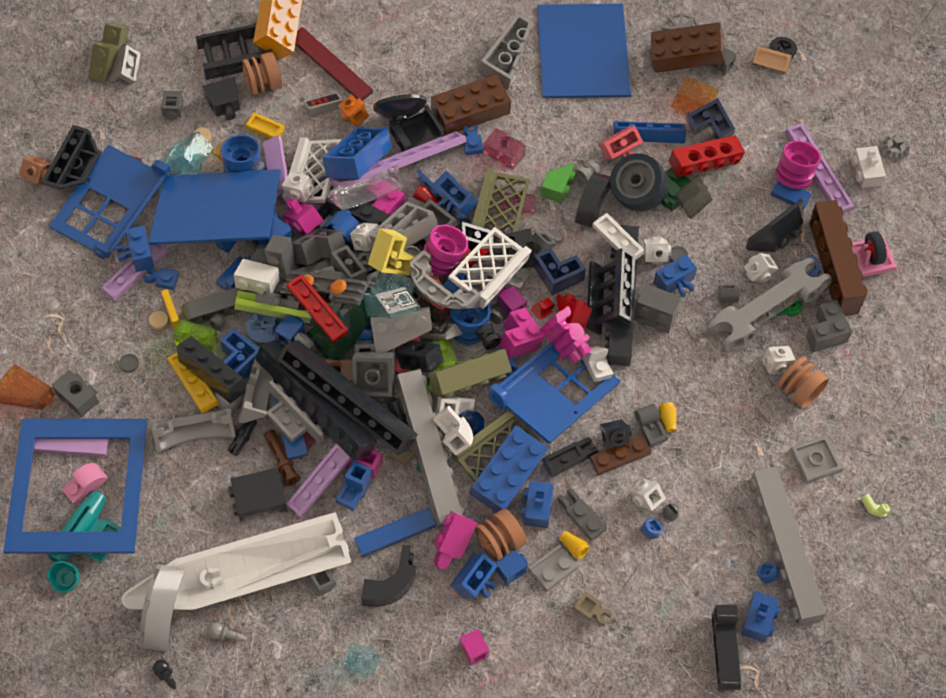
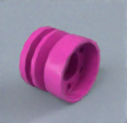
[775,141,821,189]
[422,225,468,276]

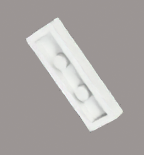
[592,213,645,260]

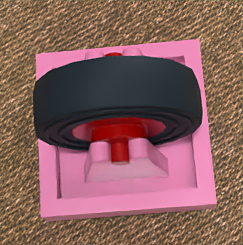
[852,231,897,278]

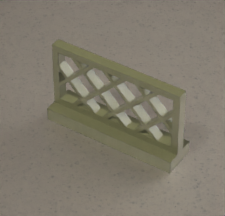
[472,167,530,240]
[451,410,542,482]

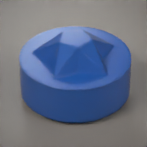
[641,518,663,539]
[757,562,779,583]

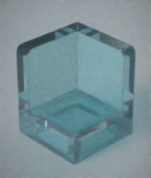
[344,644,381,675]

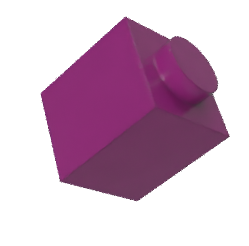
[497,286,527,317]

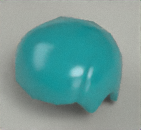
[46,561,80,593]

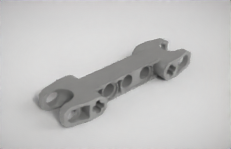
[707,257,831,352]

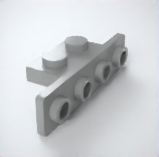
[266,380,323,444]

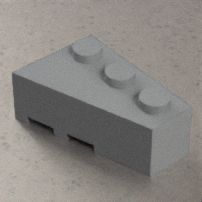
[369,201,438,249]
[371,307,432,352]

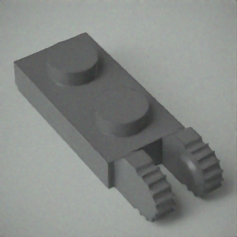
[557,488,607,542]

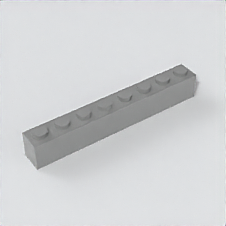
[395,369,465,529]
[750,466,826,626]

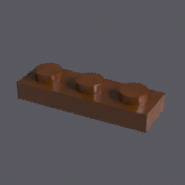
[590,435,652,476]

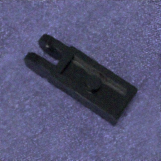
[542,437,599,477]

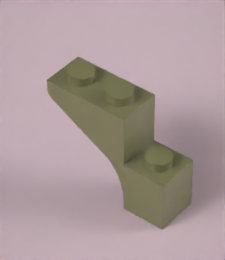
[88,22,129,83]

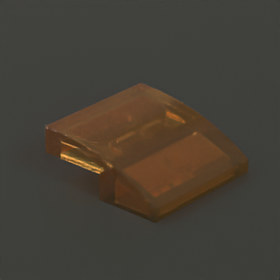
[671,76,719,114]

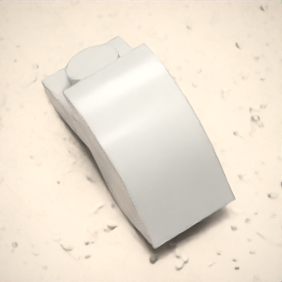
[435,395,475,419]
[433,406,473,455]

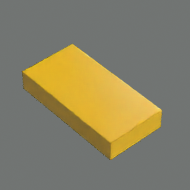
[245,112,285,139]
[161,289,181,331]

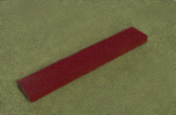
[295,27,373,101]

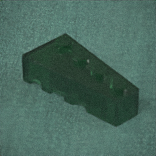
[306,287,382,360]

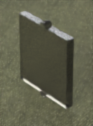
[675,175,713,219]

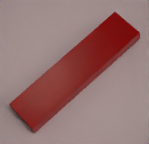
[286,274,349,343]

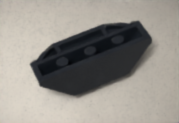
[41,125,100,190]
[746,198,804,252]

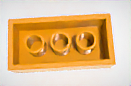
[253,0,302,60]

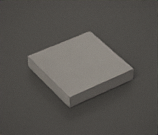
[790,435,843,484]

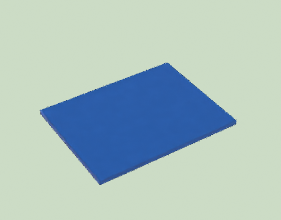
[537,4,631,98]
[148,169,281,245]

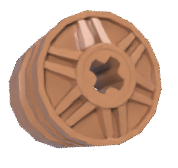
[242,52,283,96]
[777,356,830,409]
[474,508,527,562]

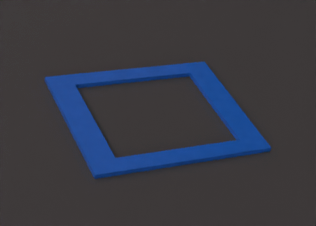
[3,419,147,554]

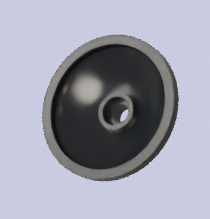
[373,94,427,121]

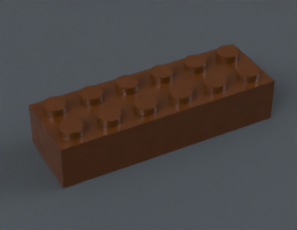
[809,200,867,316]

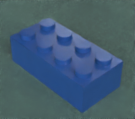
[322,127,392,181]
[469,426,548,513]

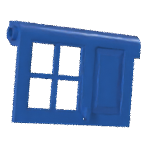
[49,145,171,259]
[489,342,621,444]

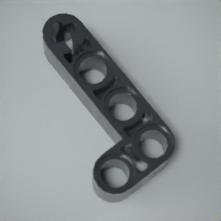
[712,604,741,691]

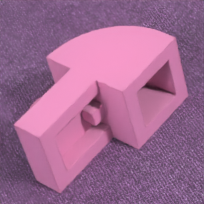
[62,463,108,505]

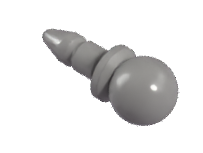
[207,623,247,641]

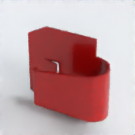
[531,297,555,320]

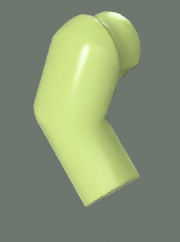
[861,494,890,517]

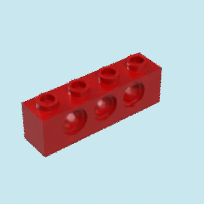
[668,135,745,178]

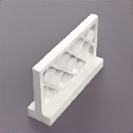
[282,137,341,203]
[448,227,532,309]

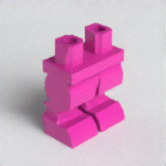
[540,306,592,365]

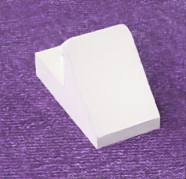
[582,346,613,382]

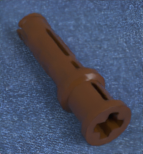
[263,429,301,486]

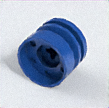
[221,135,262,172]
[449,304,490,345]

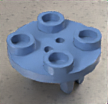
[245,313,282,344]

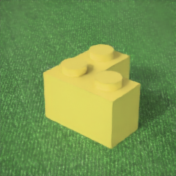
[368,228,415,275]

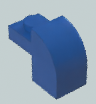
[335,461,372,511]

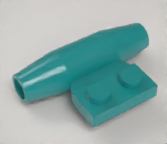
[48,491,121,564]

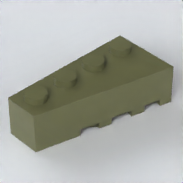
[429,349,512,398]

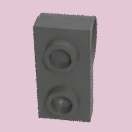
[634,404,668,447]

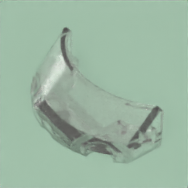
[327,165,406,210]

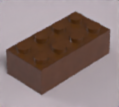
[651,22,725,73]
[431,74,511,135]

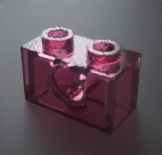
[483,128,526,170]

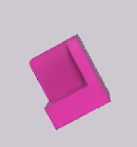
[459,629,489,666]

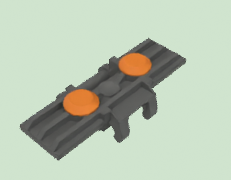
[280,269,369,314]

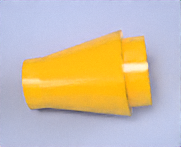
[658,402,677,433]
[559,531,590,559]

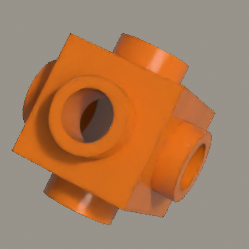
[338,94,369,127]

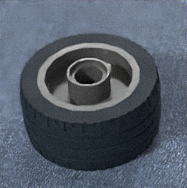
[610,153,668,212]

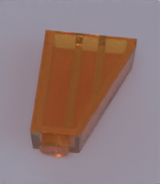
[0,364,55,410]

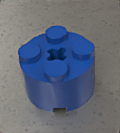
[322,209,362,250]

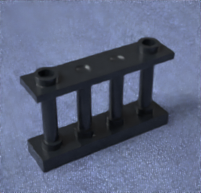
[195,23,273,80]
[586,248,635,335]

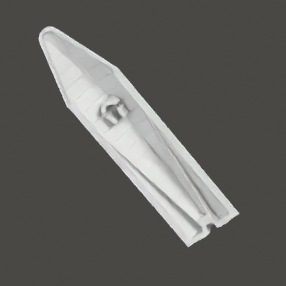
[122,512,351,610]

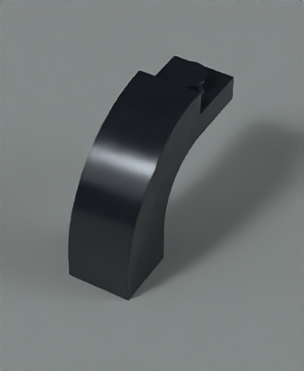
[575,172,611,228]
[361,545,416,607]

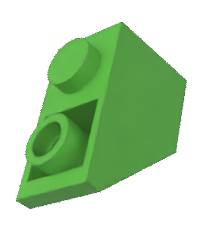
[541,163,576,203]

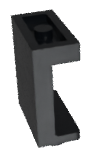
[389,105,445,152]
[228,468,287,522]

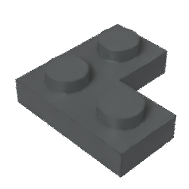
[255,291,304,310]

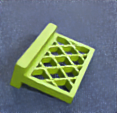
[234,290,312,324]

